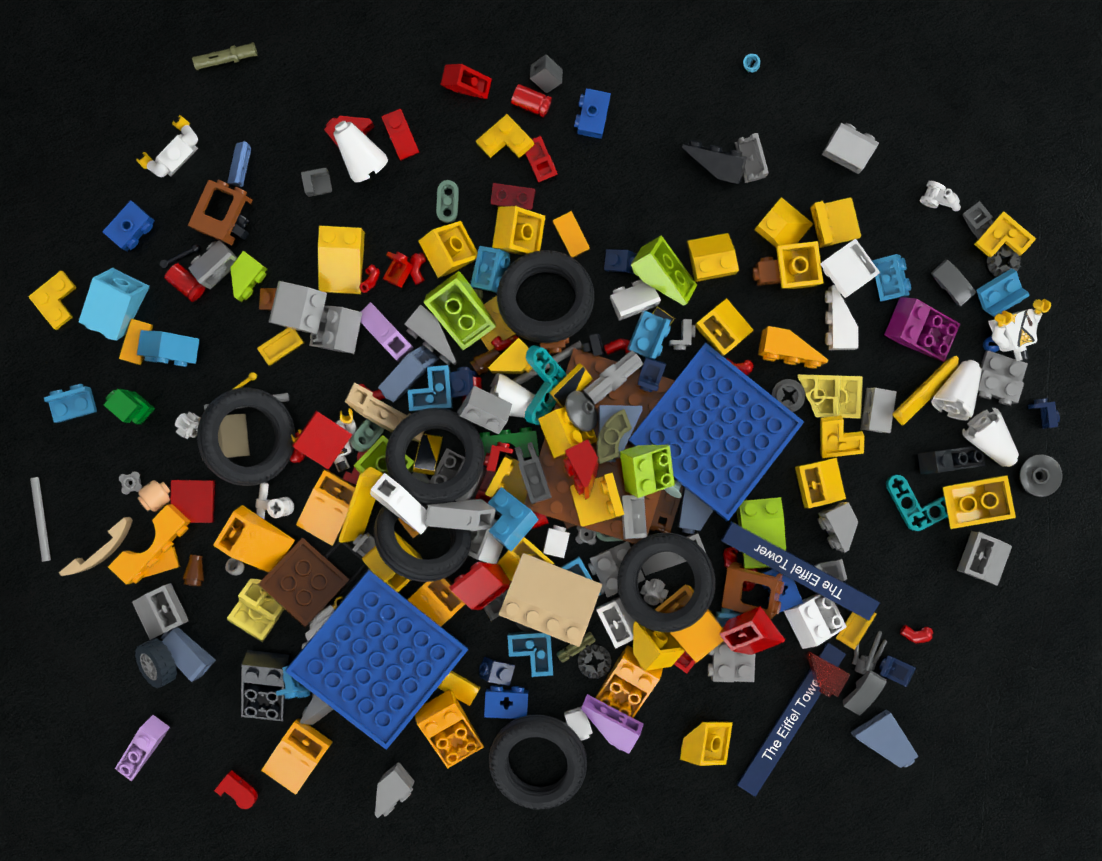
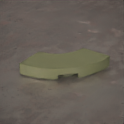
[596,409,632,464]

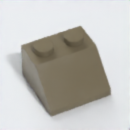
[198,414,250,460]

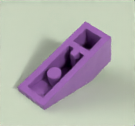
[581,694,643,754]

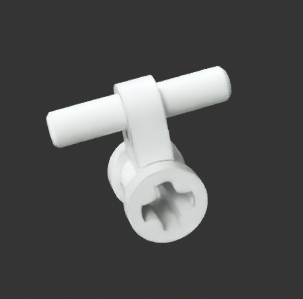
[920,181,961,211]
[255,482,294,519]

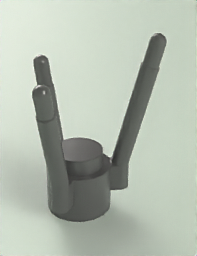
[852,631,887,675]

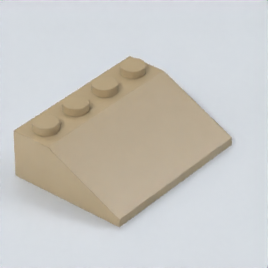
[499,553,603,647]

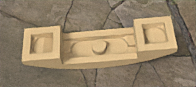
[345,383,424,442]
[59,517,133,576]

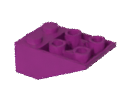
[884,297,960,362]

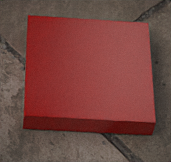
[292,410,352,470]
[171,480,215,523]

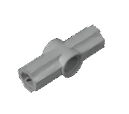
[583,351,643,405]

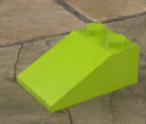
[631,235,697,305]
[424,271,496,350]
[737,497,786,569]

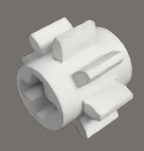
[175,412,200,439]
[640,579,668,605]

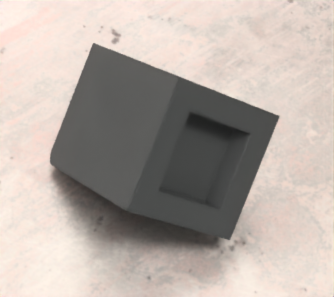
[530,54,563,93]
[301,168,333,197]

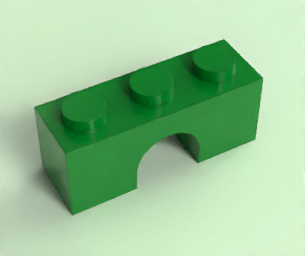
[104,389,155,424]
[479,427,539,461]

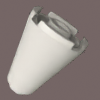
[333,121,388,182]
[932,360,982,421]
[490,373,535,418]
[962,408,1019,467]

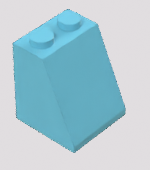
[79,268,149,340]

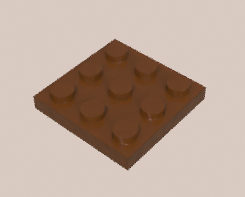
[258,538,349,628]

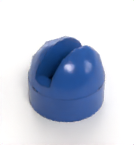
[983,336,1000,353]

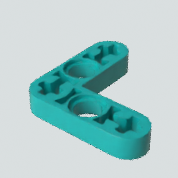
[525,346,567,425]
[886,475,948,531]

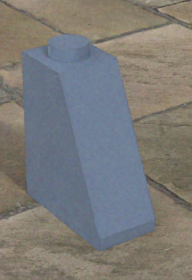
[378,345,439,402]
[598,405,642,462]
[677,487,713,534]
[161,627,216,682]
[851,710,919,768]

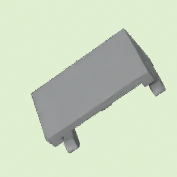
[735,133,769,183]
[860,388,897,433]
[620,495,647,539]

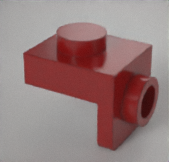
[383,252,413,288]
[484,442,513,472]

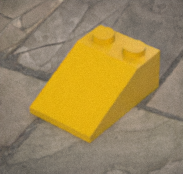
[318,226,365,294]
[942,476,1016,529]

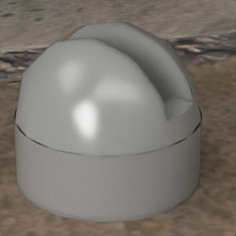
[225,558,244,576]

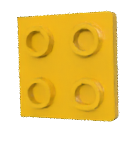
[810,198,861,248]
[485,454,527,504]
[570,473,624,527]

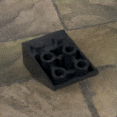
[241,650,290,721]

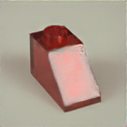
[807,651,850,697]

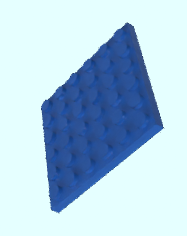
[628,343,804,521]
[285,569,468,750]

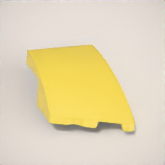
[798,374,863,419]
[227,579,284,642]

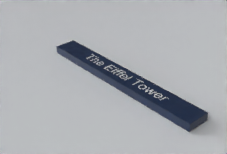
[721,521,880,621]
[737,642,846,797]

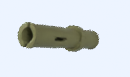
[192,42,257,70]

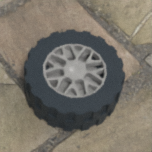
[135,638,177,688]

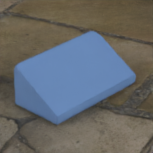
[228,141,251,187]

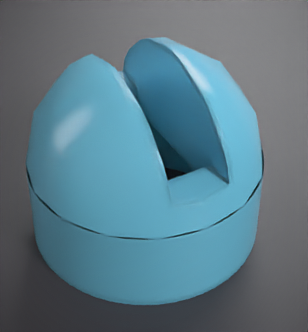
[743,54,760,73]

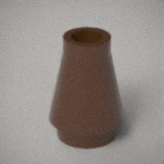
[470,348,500,376]
[182,555,204,586]

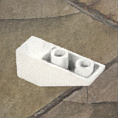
[825,285,858,350]
[370,473,428,535]

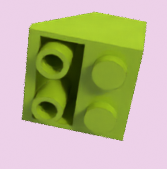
[620,445,675,498]

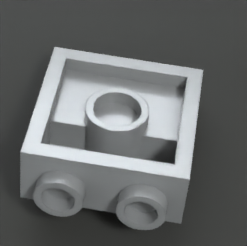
[978,351,1028,406]
[588,542,645,598]
[708,641,755,682]

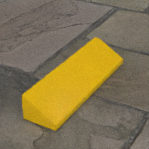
[892,356,959,425]
[339,467,383,543]
[437,671,480,706]

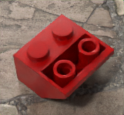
[563,439,598,500]
[449,562,511,610]
[719,606,785,655]

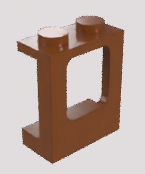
[188,180,252,246]
[722,562,785,620]

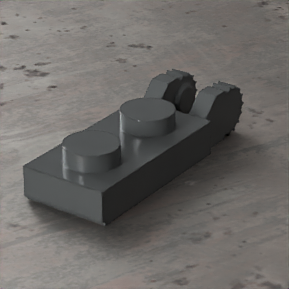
[515,442,552,505]

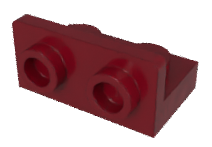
[491,183,535,210]

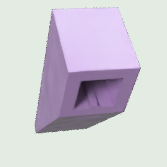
[361,302,414,362]
[115,715,170,781]

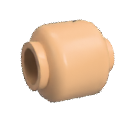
[137,480,171,511]

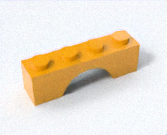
[108,504,191,585]

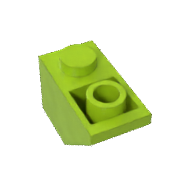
[230,251,267,302]

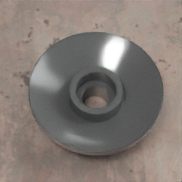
[565,391,598,432]
[1020,455,1062,497]

